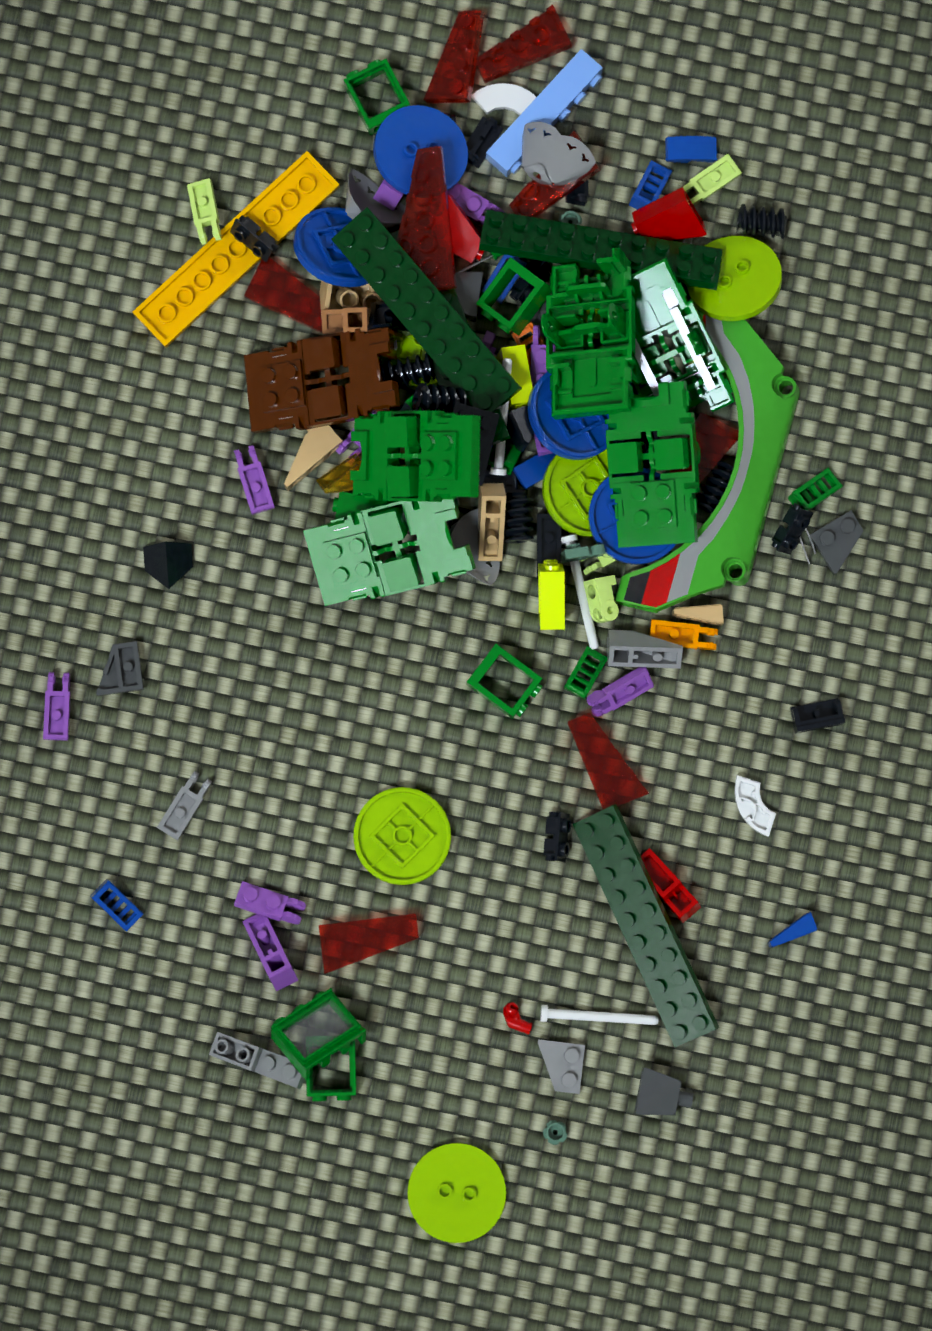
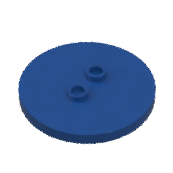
[373,105,468,198]
[293,207,369,287]
[528,372,609,460]
[588,468,676,565]

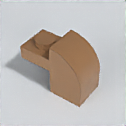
[322,307,369,334]

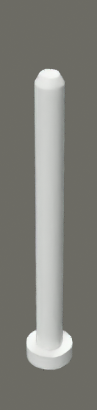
[490,358,512,475]
[561,534,599,650]
[540,1004,659,1025]

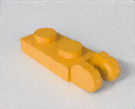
[649,619,718,650]

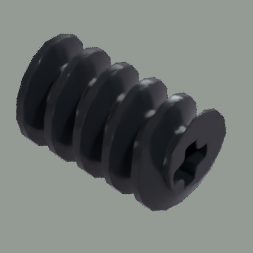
[736,204,787,239]
[382,352,435,389]
[412,383,467,413]
[696,461,734,514]
[504,492,534,543]

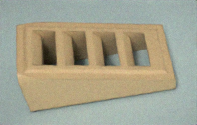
[672,604,724,626]

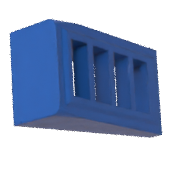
[629,160,672,210]
[481,254,528,304]
[90,879,143,932]
[768,912,817,948]

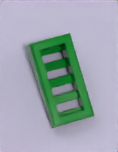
[788,467,843,511]
[564,646,607,700]

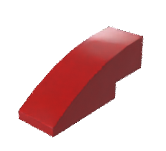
[641,848,701,923]

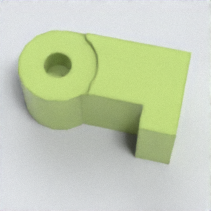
[583,575,619,623]

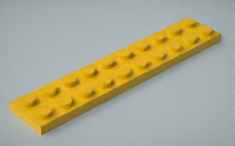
[132,151,340,348]

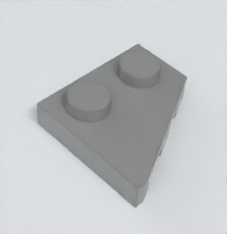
[538,1039,585,1094]

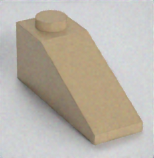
[284,420,343,491]
[478,483,506,561]

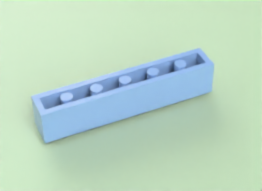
[486,49,603,177]

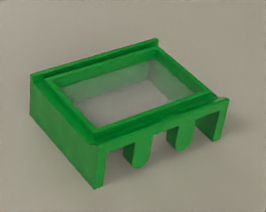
[271,988,366,1080]

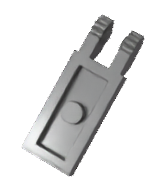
[157,771,212,841]

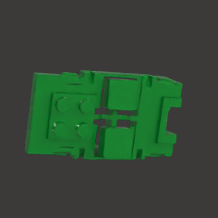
[541,248,635,420]
[605,381,701,548]
[350,411,481,502]

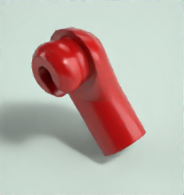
[503,1002,533,1035]

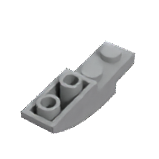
[209,1032,304,1089]

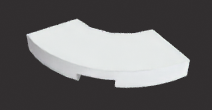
[471,83,536,116]
[734,775,776,837]

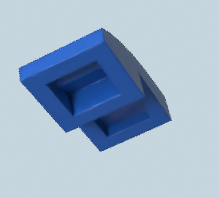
[665,136,717,163]
[513,453,556,490]

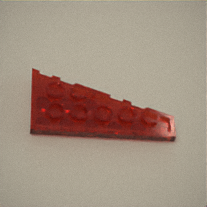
[397,146,457,291]

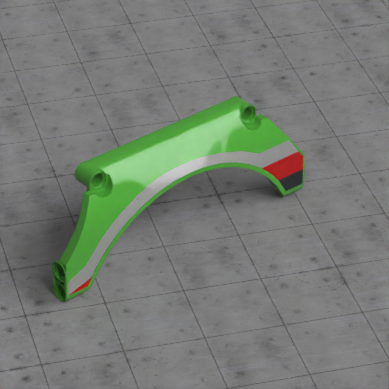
[615,308,800,613]

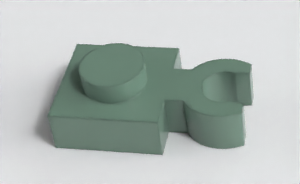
[560,543,605,563]

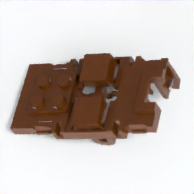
[244,327,403,433]

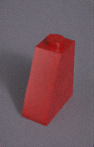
[631,187,707,240]
[430,193,486,263]

